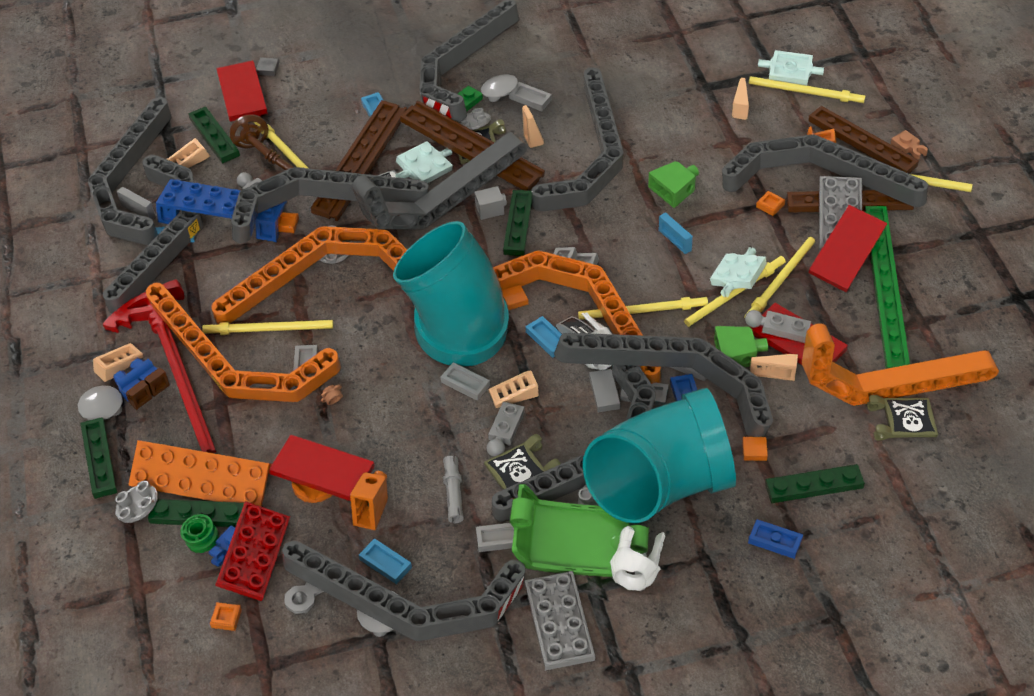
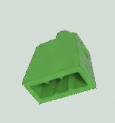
[648,161,699,208]
[714,326,768,368]

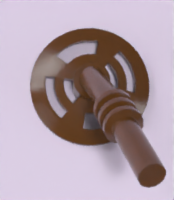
[229,115,294,171]

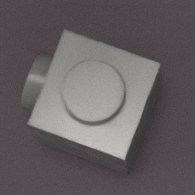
[474,186,507,220]

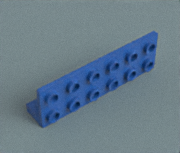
[156,179,287,242]

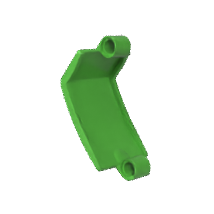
[510,484,649,577]

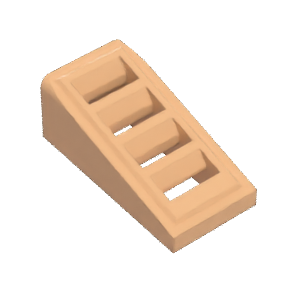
[732,77,749,120]
[522,105,544,148]
[167,138,210,168]
[93,343,143,382]
[750,354,798,381]
[489,370,538,408]

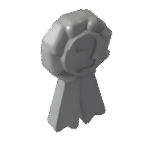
[285,579,336,614]

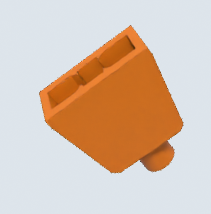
[350,471,388,530]

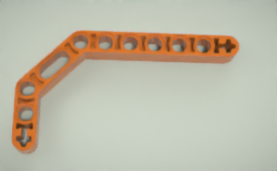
[212,226,407,324]
[493,251,661,384]
[146,283,341,402]
[802,324,999,406]

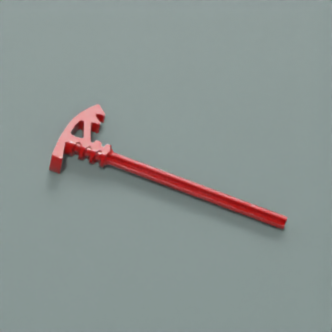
[103,279,216,453]

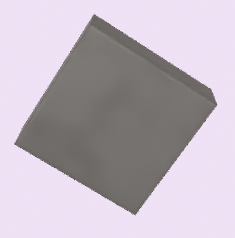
[256,57,279,76]

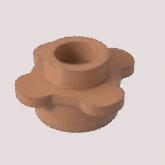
[321,385,343,405]

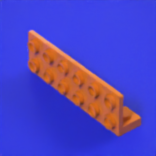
[129,440,272,507]

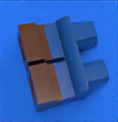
[113,358,170,410]

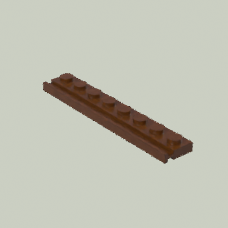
[311,100,407,221]
[400,100,545,191]

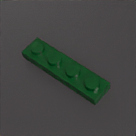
[188,106,240,164]
[503,190,532,256]
[80,417,118,499]
[765,464,865,504]
[148,499,244,527]

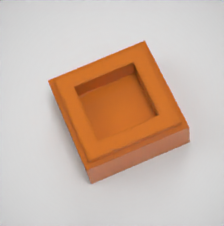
[756,191,785,216]
[278,212,299,233]
[502,285,528,310]
[742,437,767,461]
[210,602,242,631]

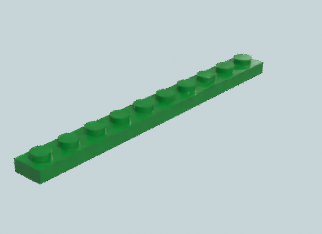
[864,206,910,369]

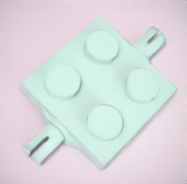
[758,50,824,86]
[396,141,453,183]
[710,247,767,297]

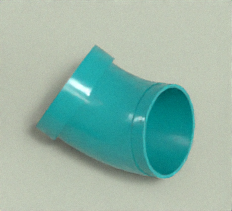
[393,221,509,367]
[583,388,736,523]

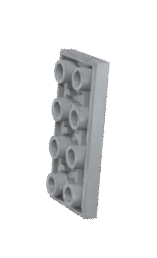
[819,176,862,251]
[525,571,595,671]

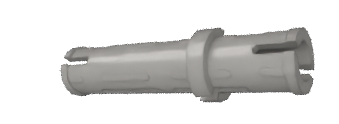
[443,456,464,523]

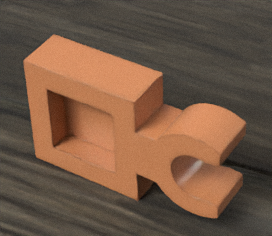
[891,130,928,160]

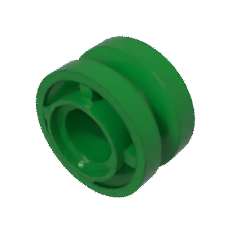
[180,514,219,553]

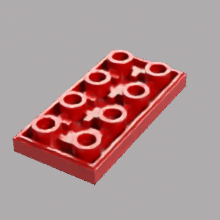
[216,60,268,122]
[808,205,887,293]
[750,303,848,365]
[269,435,375,501]
[215,501,290,601]

